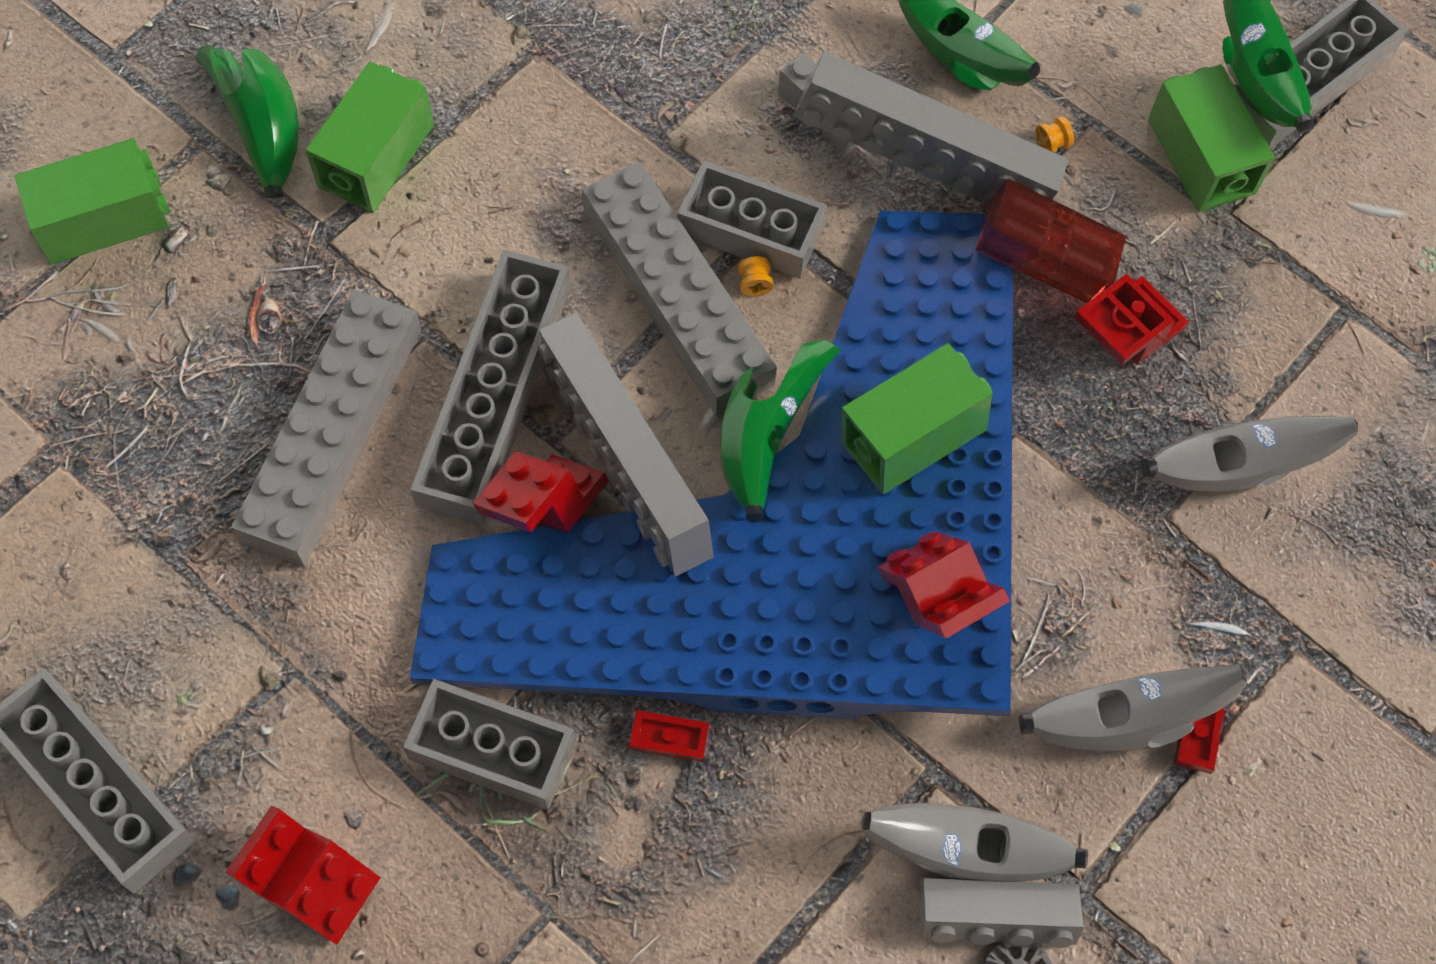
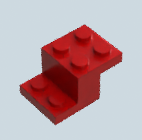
[1074,273,1189,365]
[472,451,609,533]
[878,531,1010,639]
[225,805,381,945]

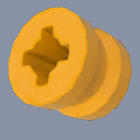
[1035,116,1074,153]
[738,256,774,297]

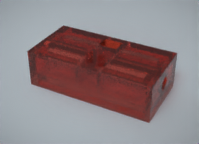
[975,178,1126,303]

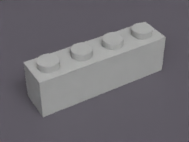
[919,878,1083,948]

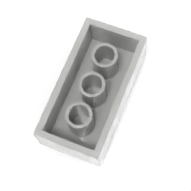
[677,160,827,279]
[403,679,576,811]

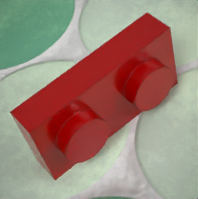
[1174,707,1225,774]
[629,710,710,762]

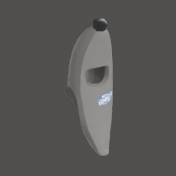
[1140,416,1358,492]
[1018,664,1247,751]
[861,803,1088,882]

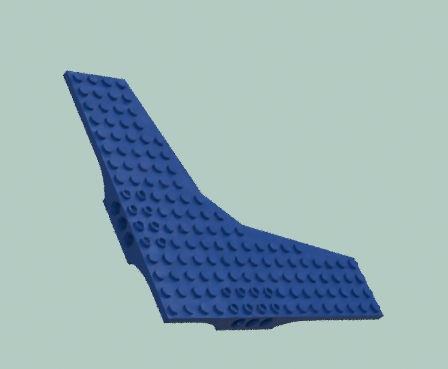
[410,210,1013,719]

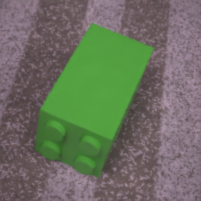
[306,61,434,213]
[1148,64,1276,213]
[14,138,171,265]
[841,343,993,495]

